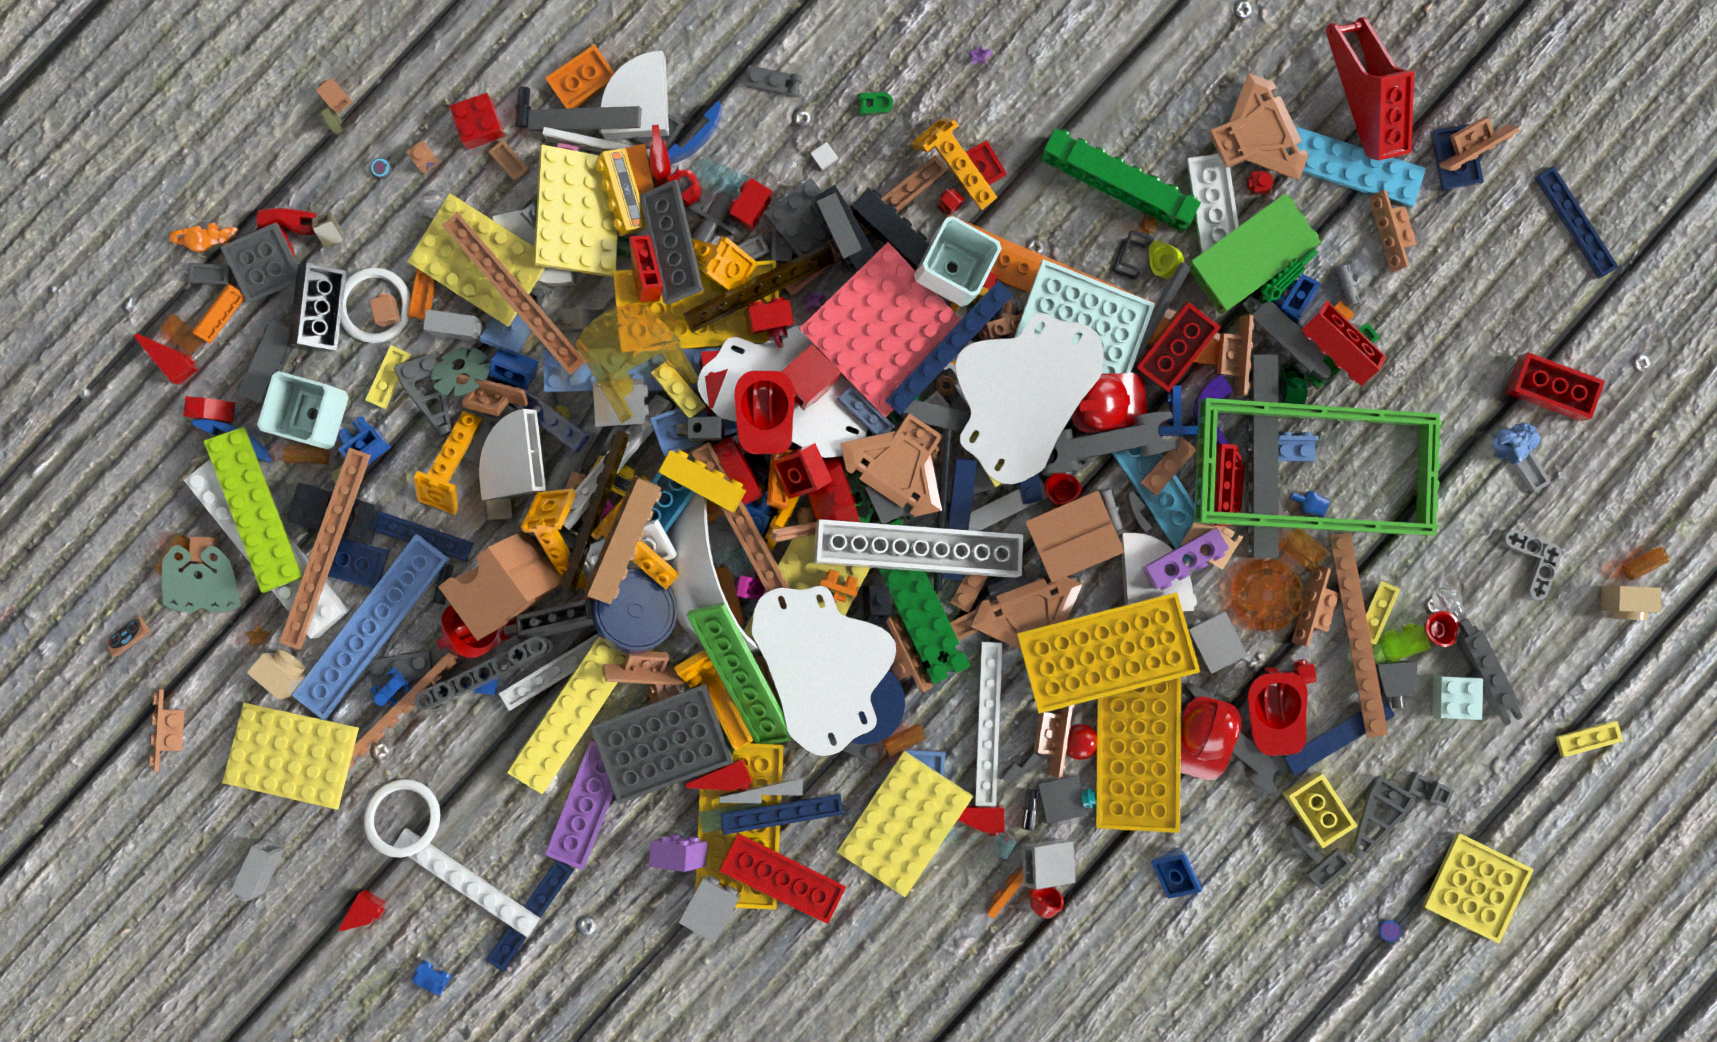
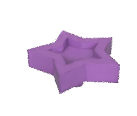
[969,45,992,65]
[803,291,825,312]

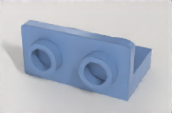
[1278,432,1318,462]

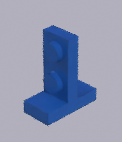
[1158,386,1198,436]

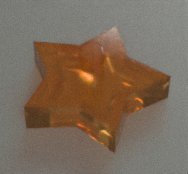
[245,625,270,647]

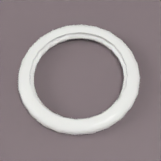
[341,268,411,343]
[364,779,440,858]

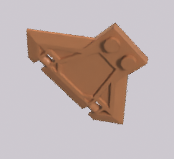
[1209,73,1309,181]
[841,413,942,516]
[971,577,1082,650]

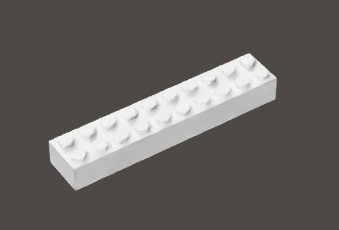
[184,459,350,639]
[813,520,1023,578]

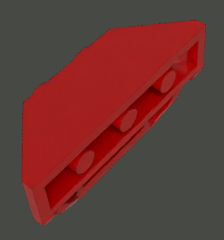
[1214,444,1244,526]
[808,456,861,523]

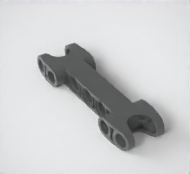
[1040,412,1179,475]
[415,637,554,710]
[1181,682,1290,798]

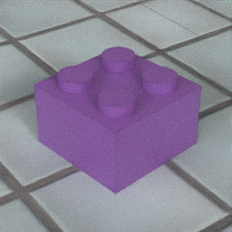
[649,834,707,872]

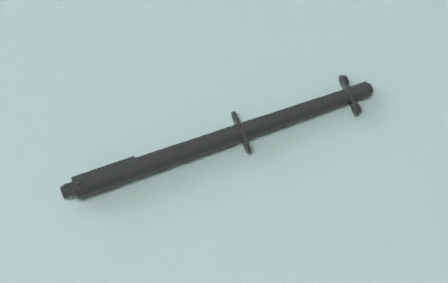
[529,192,738,542]

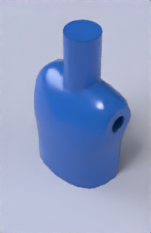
[1290,491,1330,518]

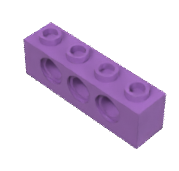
[1142,527,1229,591]

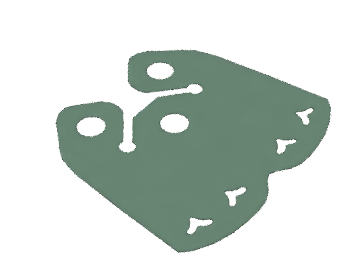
[162,545,241,613]

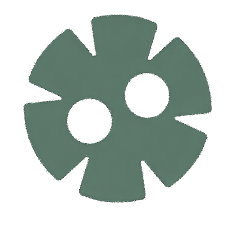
[431,348,490,396]

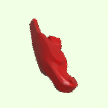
[649,124,671,187]

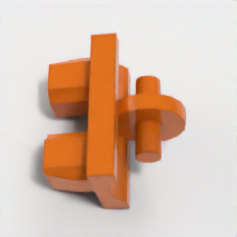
[820,569,858,604]

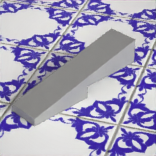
[719,776,803,803]

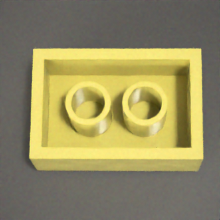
[1282,771,1357,848]

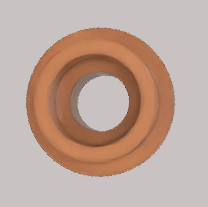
[935,375,955,396]

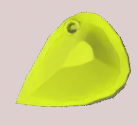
[1149,240,1184,279]

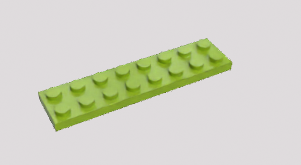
[204,427,303,593]

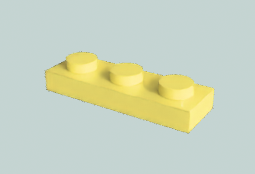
[365,345,411,409]
[651,360,706,418]
[1366,581,1401,645]
[1555,721,1623,757]

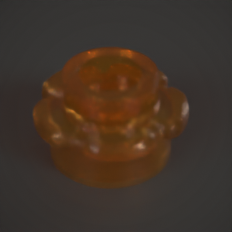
[1141,216,1158,235]

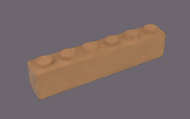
[584,475,661,605]

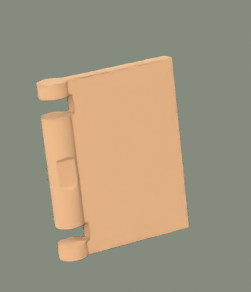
[1180,522,1243,570]

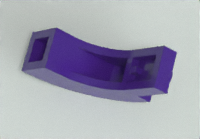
[1193,374,1233,447]

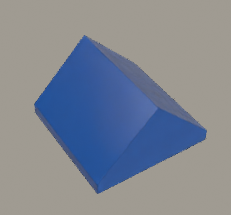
[1151,848,1202,899]

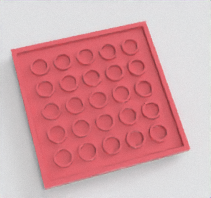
[799,242,961,418]

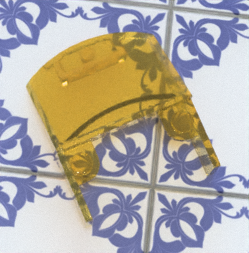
[575,304,699,423]

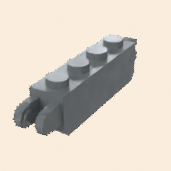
[1242,296,1332,382]
[504,600,594,640]
[1457,618,1523,726]

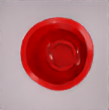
[1045,473,1081,507]
[1424,611,1459,647]
[1066,724,1098,760]
[1029,887,1064,919]

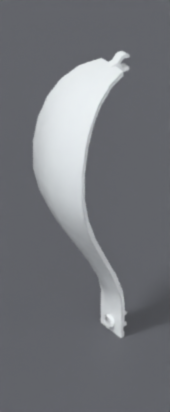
[665,444,762,657]

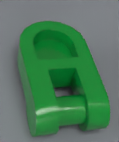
[857,92,893,116]

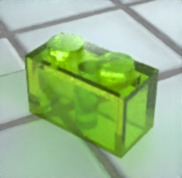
[1379,622,1431,662]

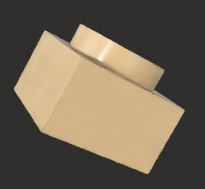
[1600,586,1662,621]
[247,649,306,699]

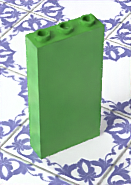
[1187,193,1321,315]

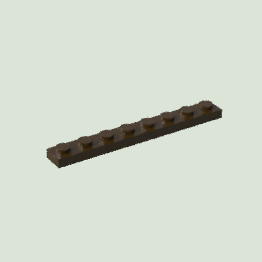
[683,243,835,333]
[561,430,630,591]

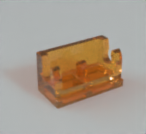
[1278,529,1330,571]

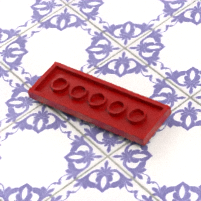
[718,833,846,924]

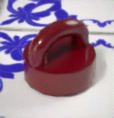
[767,328,788,348]

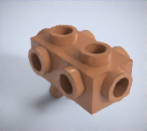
[979,302,1022,341]

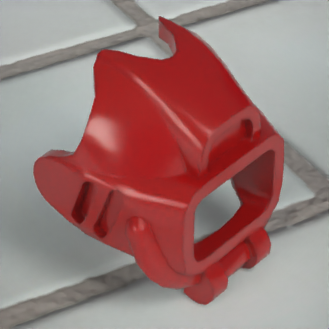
[666,168,702,209]

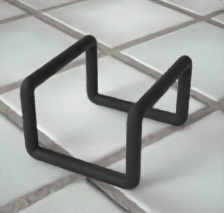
[1113,230,1154,280]

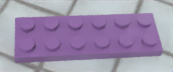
[545,740,614,870]

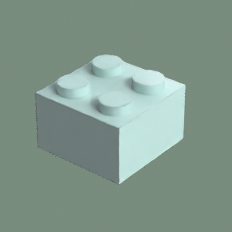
[1432,675,1483,720]

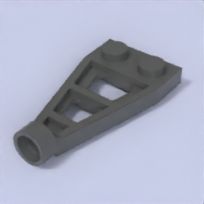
[394,353,453,437]
[1348,775,1416,861]

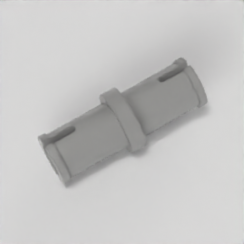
[1336,265,1361,307]
[1099,489,1124,531]

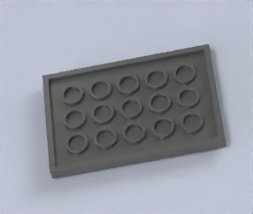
[591,684,734,804]

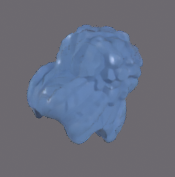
[1492,422,1541,465]

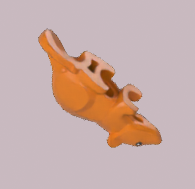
[169,223,238,252]

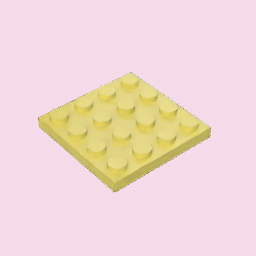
[1422,832,1534,944]

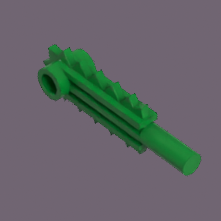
[1261,247,1318,303]

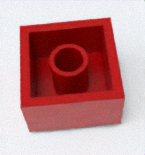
[449,92,506,150]
[729,178,773,232]
[744,297,794,335]
[772,443,832,499]

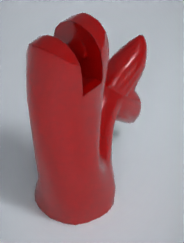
[257,208,318,257]

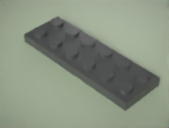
[640,180,703,305]

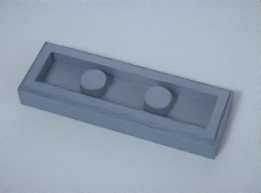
[837,384,895,436]

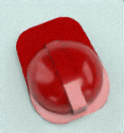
[734,371,795,454]
[1071,373,1147,433]
[436,605,522,658]
[1248,667,1308,756]
[1181,696,1242,780]

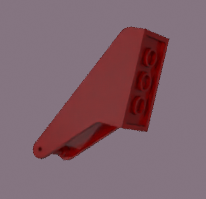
[1326,17,1415,161]

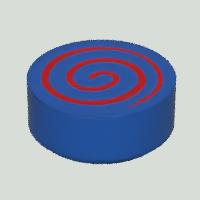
[1378,920,1401,942]

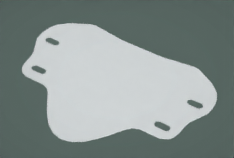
[956,313,1103,484]
[698,325,867,458]
[752,586,896,756]

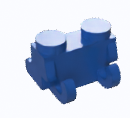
[370,667,412,707]
[411,960,451,996]

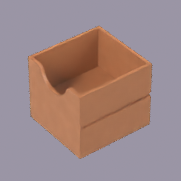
[1025,491,1125,583]
[439,531,562,641]

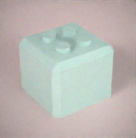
[914,216,1002,307]
[257,371,349,449]

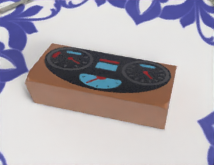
[106,615,151,656]

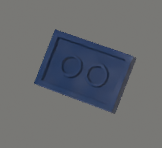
[1431,124,1484,191]
[328,538,389,588]

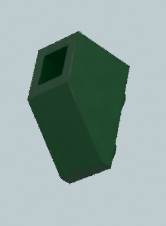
[1279,365,1308,405]

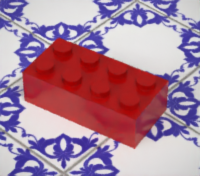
[1135,301,1221,392]
[1301,301,1386,386]
[1505,352,1605,421]

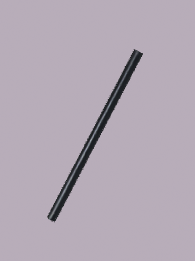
[934,429,952,591]

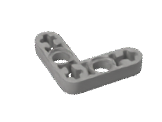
[1501,530,1562,600]

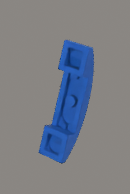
[667,101,723,165]
[191,420,272,462]

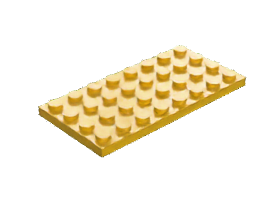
[613,260,779,354]
[1017,592,1200,714]
[1096,678,1181,833]
[695,743,784,910]

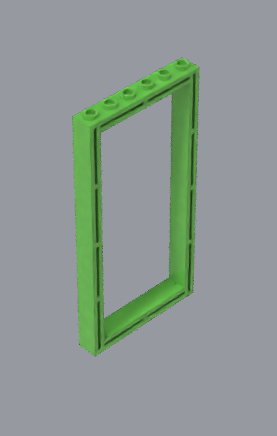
[1194,398,1441,536]

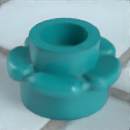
[1082,788,1097,809]

